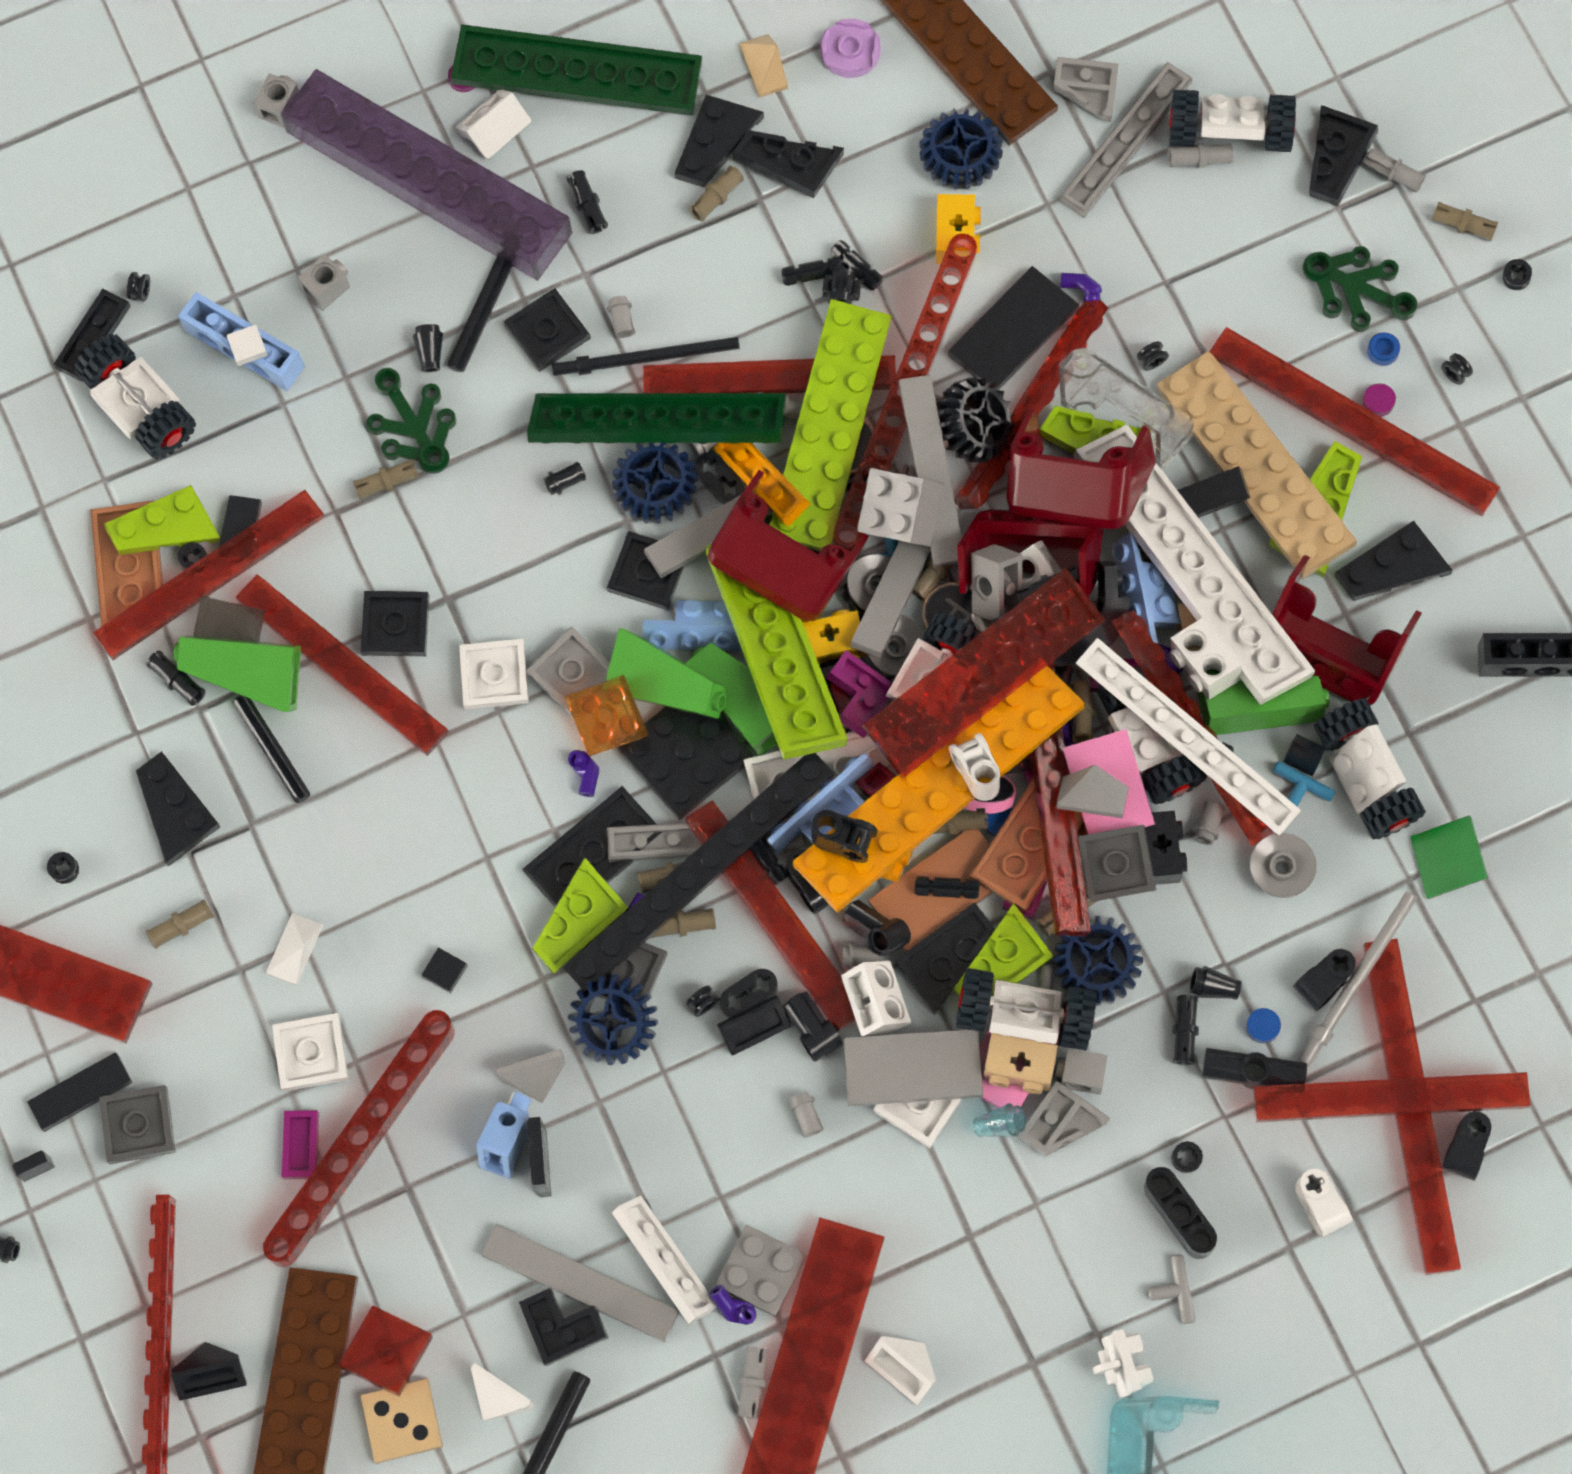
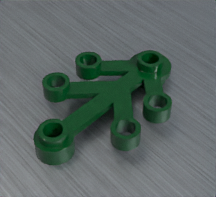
[1302,246,1417,332]
[366,368,457,474]

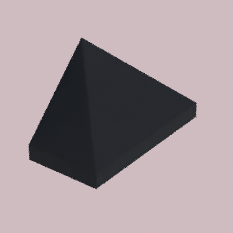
[171,1342,247,1401]

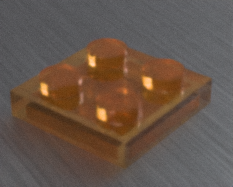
[565,675,648,756]

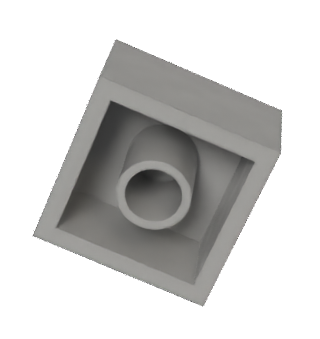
[857,468,944,547]

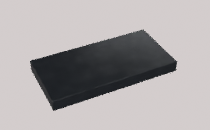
[948,266,1079,391]
[522,786,662,907]

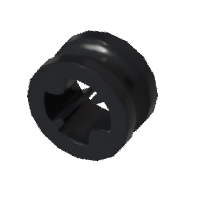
[1502,259,1532,290]
[126,272,150,302]
[1137,341,1169,371]
[1441,353,1473,385]
[178,542,209,574]
[47,852,79,884]
[686,985,720,1017]
[1171,1141,1203,1173]

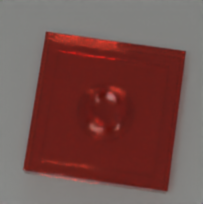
[338,1305,433,1397]

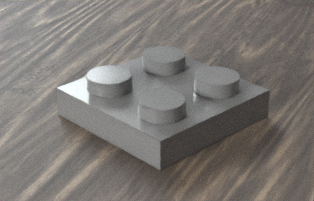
[526,627,610,717]
[715,1224,807,1317]

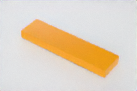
[713,443,811,527]

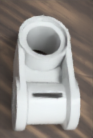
[949,733,1000,801]
[1295,1169,1353,1238]

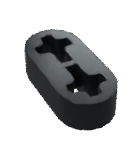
[695,452,744,505]
[720,969,778,1018]

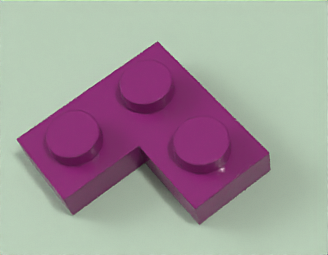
[826,650,892,738]

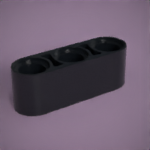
[1144,1167,1217,1259]

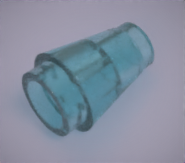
[973,1103,1026,1137]

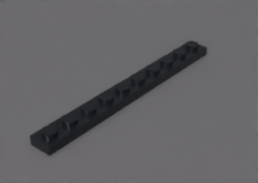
[563,753,834,991]

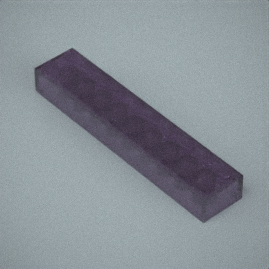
[280,69,573,281]

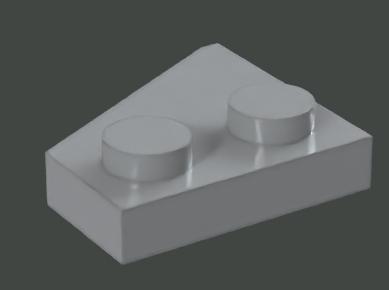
[1053,57,1119,122]
[1018,1081,1110,1157]

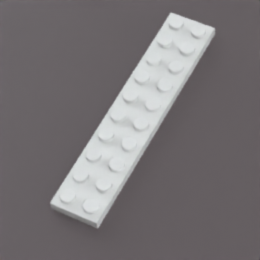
[1073,425,1315,705]

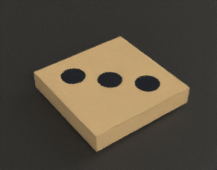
[361,1378,443,1464]

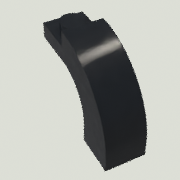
[1048,561,1131,666]

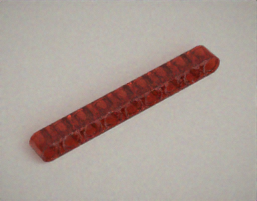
[263,1010,455,1267]

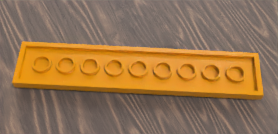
[793,659,1085,913]

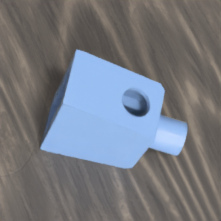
[476,1092,531,1179]

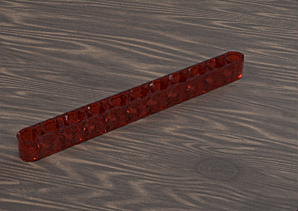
[833,233,977,552]

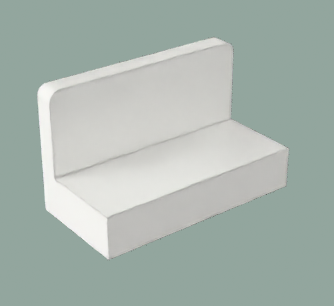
[455,90,531,159]

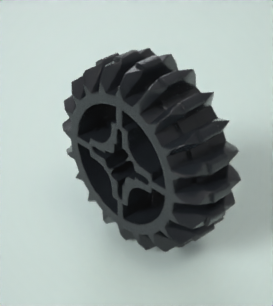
[937,377,1016,464]

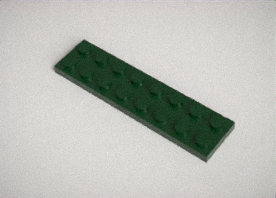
[451,24,703,116]
[527,393,786,444]

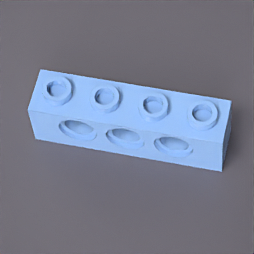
[178,292,305,391]

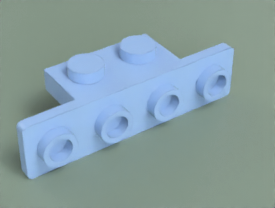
[1113,533,1180,663]
[642,600,742,651]
[767,753,874,854]

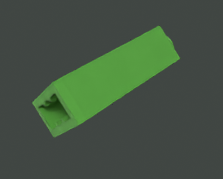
[603,628,727,719]
[174,635,301,712]
[685,643,777,756]
[1195,669,1330,736]

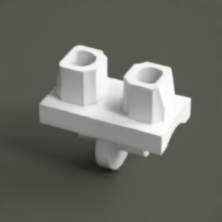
[1092,1329,1154,1399]

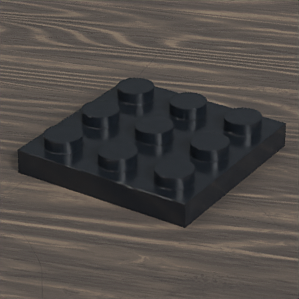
[617,707,754,821]

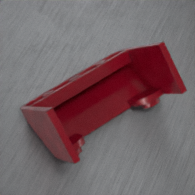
[1006,409,1156,529]
[707,470,869,621]
[957,509,1103,600]
[1272,554,1422,706]

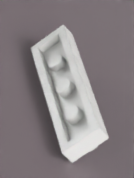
[612,1196,716,1324]

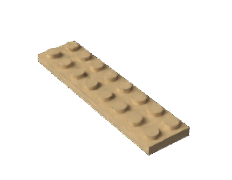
[1157,350,1357,579]

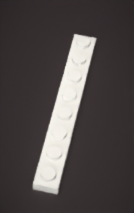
[1076,638,1301,836]

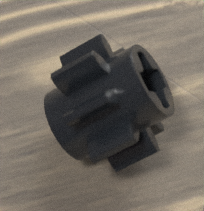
[822,269,861,304]

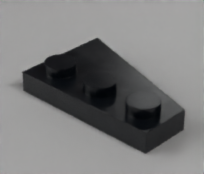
[674,94,764,187]
[1309,105,1378,206]
[733,130,844,199]
[1335,521,1453,601]
[136,751,220,866]
[895,903,995,1015]

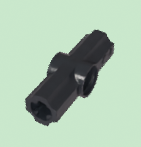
[1202,1048,1307,1093]

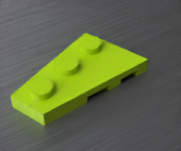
[1040,406,1153,455]
[105,485,220,555]
[532,858,629,974]
[953,903,1054,997]

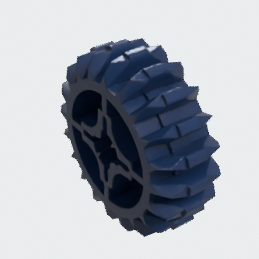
[919,108,1003,191]
[612,443,698,524]
[1053,915,1143,1006]
[568,974,658,1065]

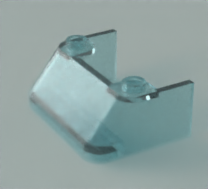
[1106,1396,1219,1474]

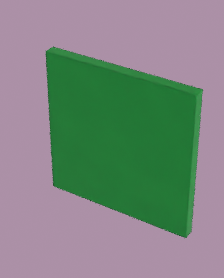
[1410,815,1488,899]

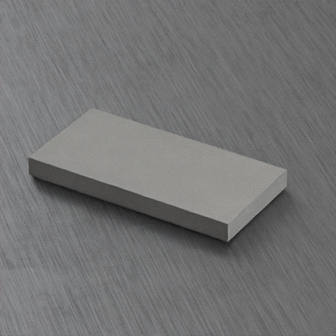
[844,1030,983,1106]

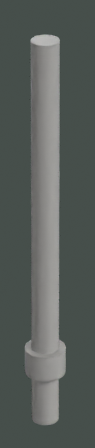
[1298,891,1417,1067]

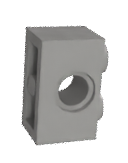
[971,544,1022,621]

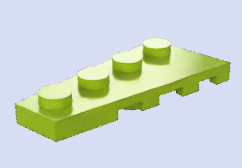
[1268,441,1362,578]

